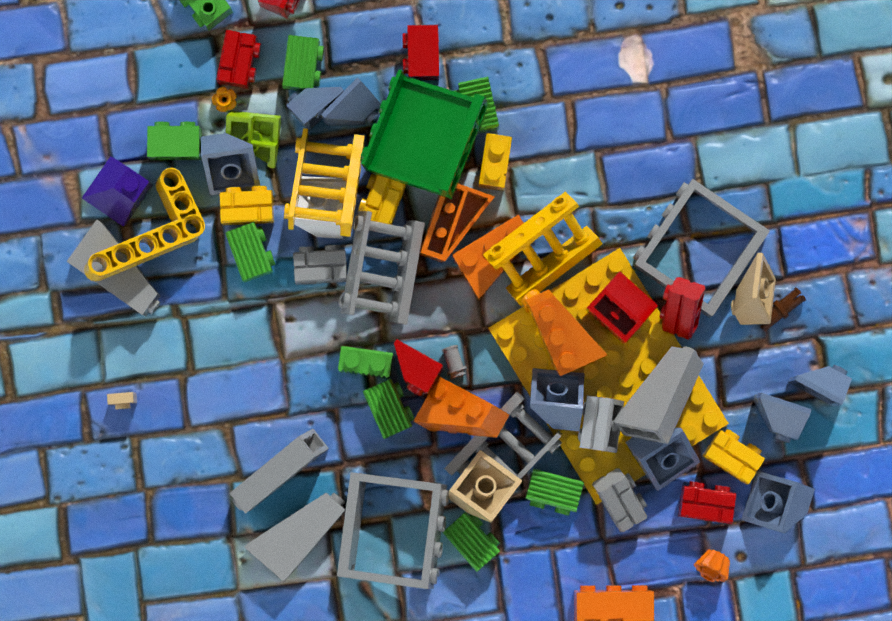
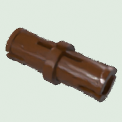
[758,287,806,332]

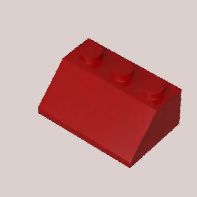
[394,339,443,397]

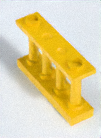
[284,128,364,237]
[483,192,602,306]

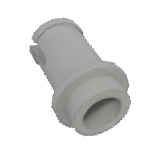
[442,345,467,379]

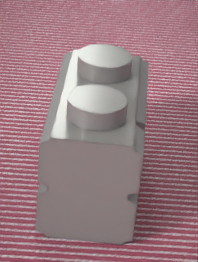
[293,245,347,285]
[578,396,624,453]
[592,468,647,532]

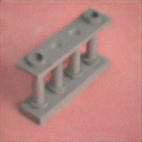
[339,211,425,325]
[444,391,562,479]

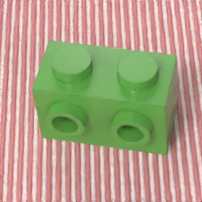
[179,0,233,31]
[147,121,202,160]

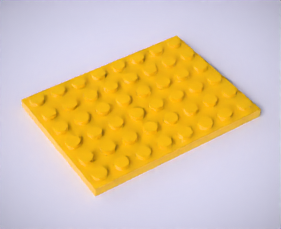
[488,248,729,505]

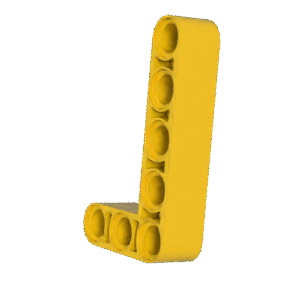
[84,168,205,281]

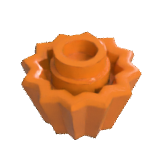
[694,549,730,582]

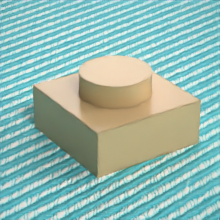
[107,392,137,410]

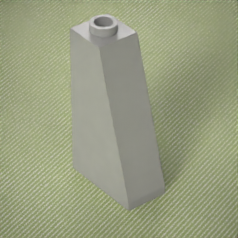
[67,220,160,317]
[613,346,704,444]
[230,429,329,514]
[244,492,346,581]

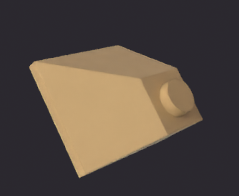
[731,253,776,325]
[448,450,522,523]

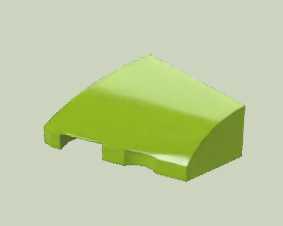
[226,111,281,168]

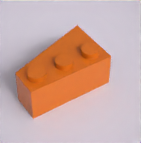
[419,184,495,263]
[452,214,524,301]
[525,289,607,376]
[413,376,509,438]
[574,585,654,621]

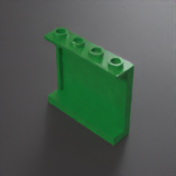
[360,69,488,199]

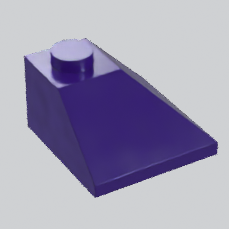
[82,156,153,227]

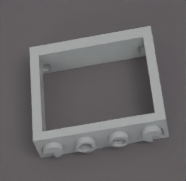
[633,179,770,318]
[337,472,449,589]

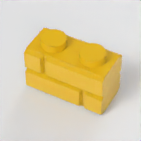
[479,133,512,191]
[358,174,407,225]
[220,186,274,226]
[702,429,765,485]

